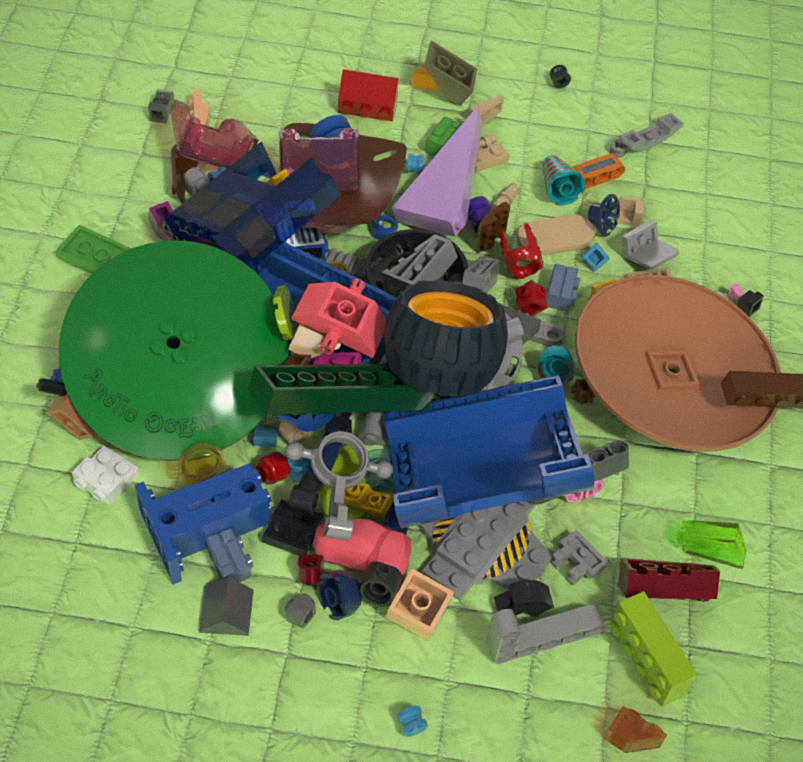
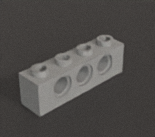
[462,256,500,293]

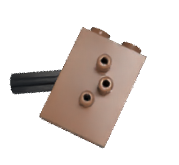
[36,378,95,440]

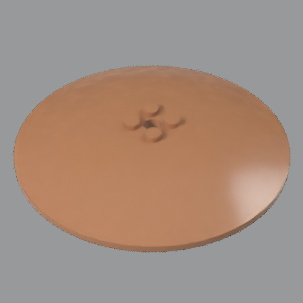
[575,275,781,452]

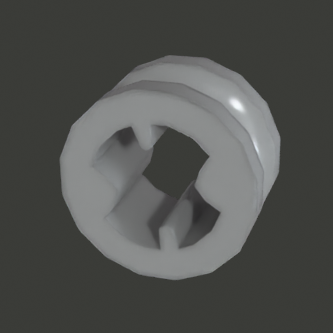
[609,139,628,158]

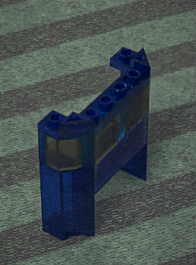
[162,141,340,269]

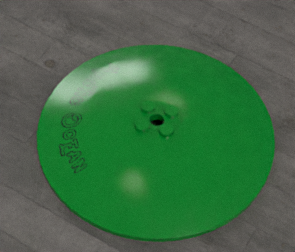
[59,240,289,461]

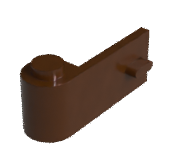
[171,142,198,203]

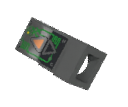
[148,89,174,124]

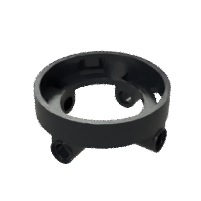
[365,229,468,298]

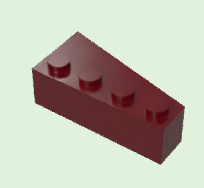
[618,558,720,602]

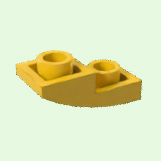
[344,482,394,518]

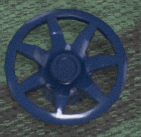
[588,194,620,237]

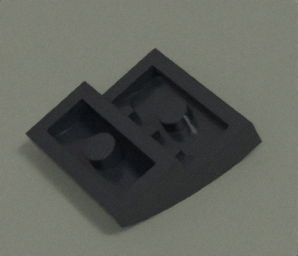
[262,500,324,555]

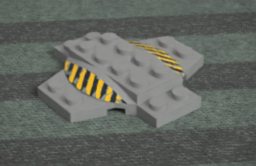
[417,500,553,601]

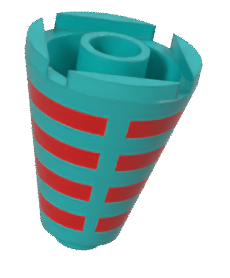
[542,155,585,205]

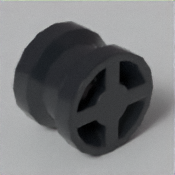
[549,65,571,88]

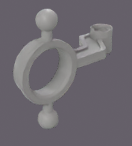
[285,431,393,541]

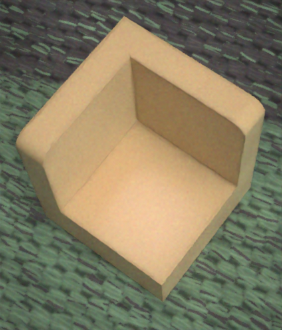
[616,196,644,227]

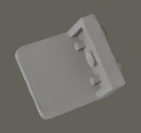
[622,220,679,269]

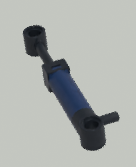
[289,412,352,513]

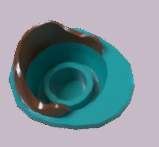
[538,345,575,386]

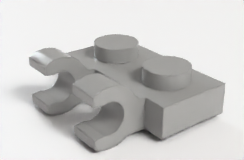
[550,530,609,585]

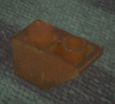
[604,706,667,753]

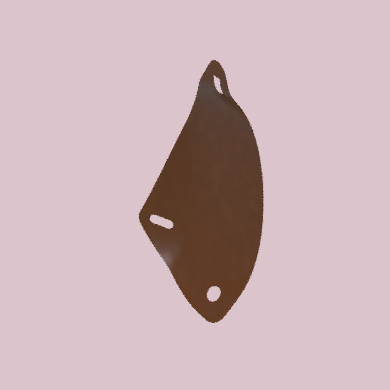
[280,123,407,234]

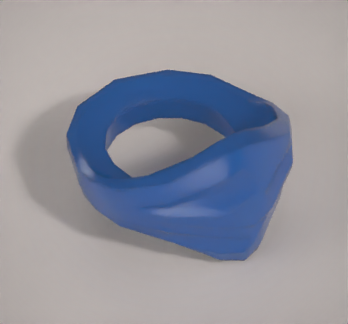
[371,215,398,239]

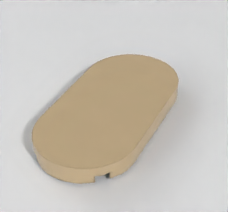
[517,215,595,256]

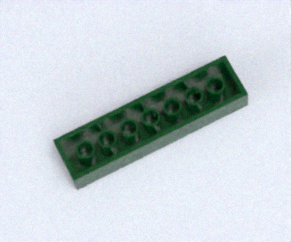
[248,364,434,416]

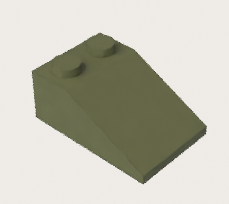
[424,40,477,106]

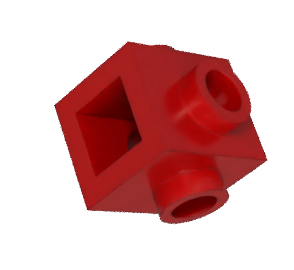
[515,280,548,316]

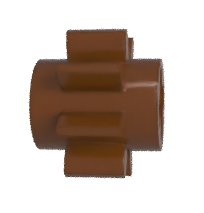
[570,378,596,405]

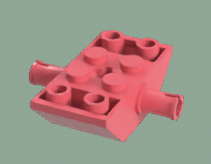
[291,279,387,358]

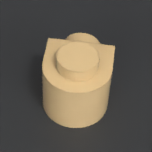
[278,420,308,443]

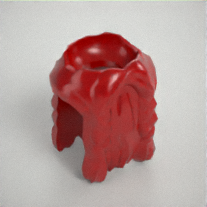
[499,222,544,279]

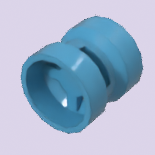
[288,457,310,482]

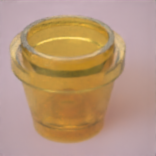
[178,443,226,486]

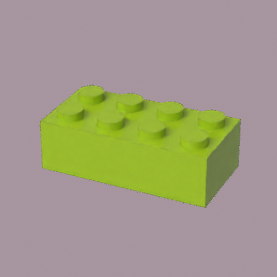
[610,592,698,707]

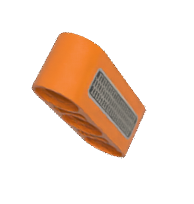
[572,153,625,190]

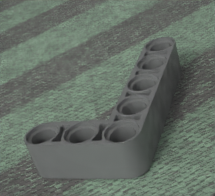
[529,441,629,504]

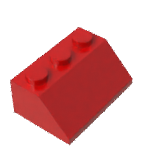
[338,69,399,122]

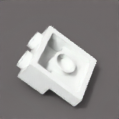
[72,446,140,505]

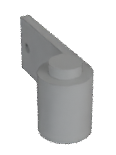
[359,412,390,447]

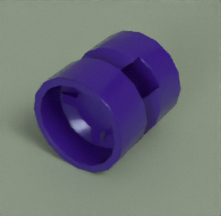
[467,196,492,234]

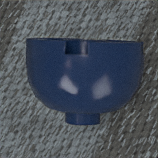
[317,570,362,621]

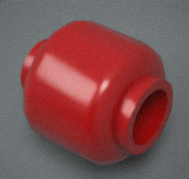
[255,451,290,485]

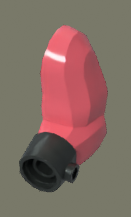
[312,519,412,607]

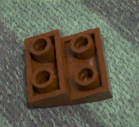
[475,202,510,254]

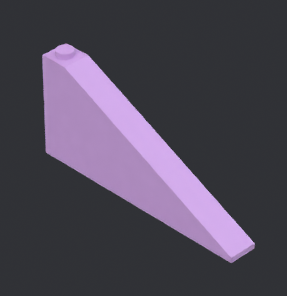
[392,108,483,237]

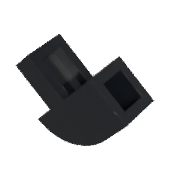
[494,580,554,617]

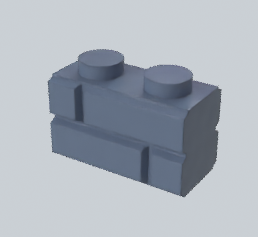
[546,264,581,312]
[205,528,253,582]

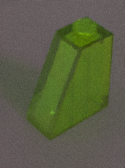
[677,520,747,569]

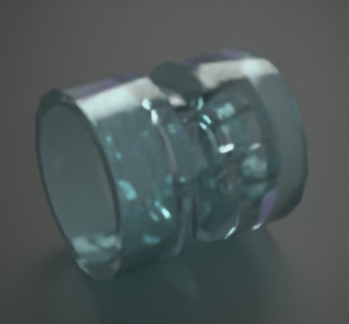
[365,449,395,492]

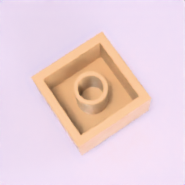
[386,568,454,641]

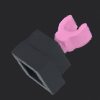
[727,283,764,317]

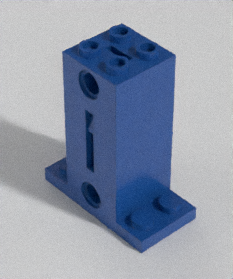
[135,463,272,585]

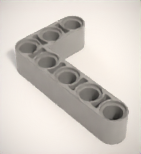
[486,604,605,664]

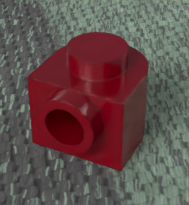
[298,554,324,586]

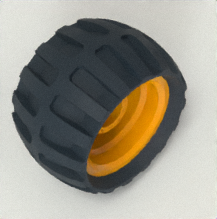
[384,279,508,396]

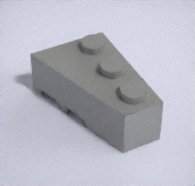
[382,234,458,292]

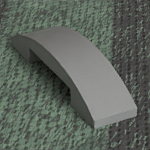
[618,113,684,151]

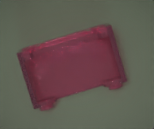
[170,99,259,172]
[279,128,360,192]

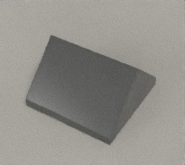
[199,577,254,636]

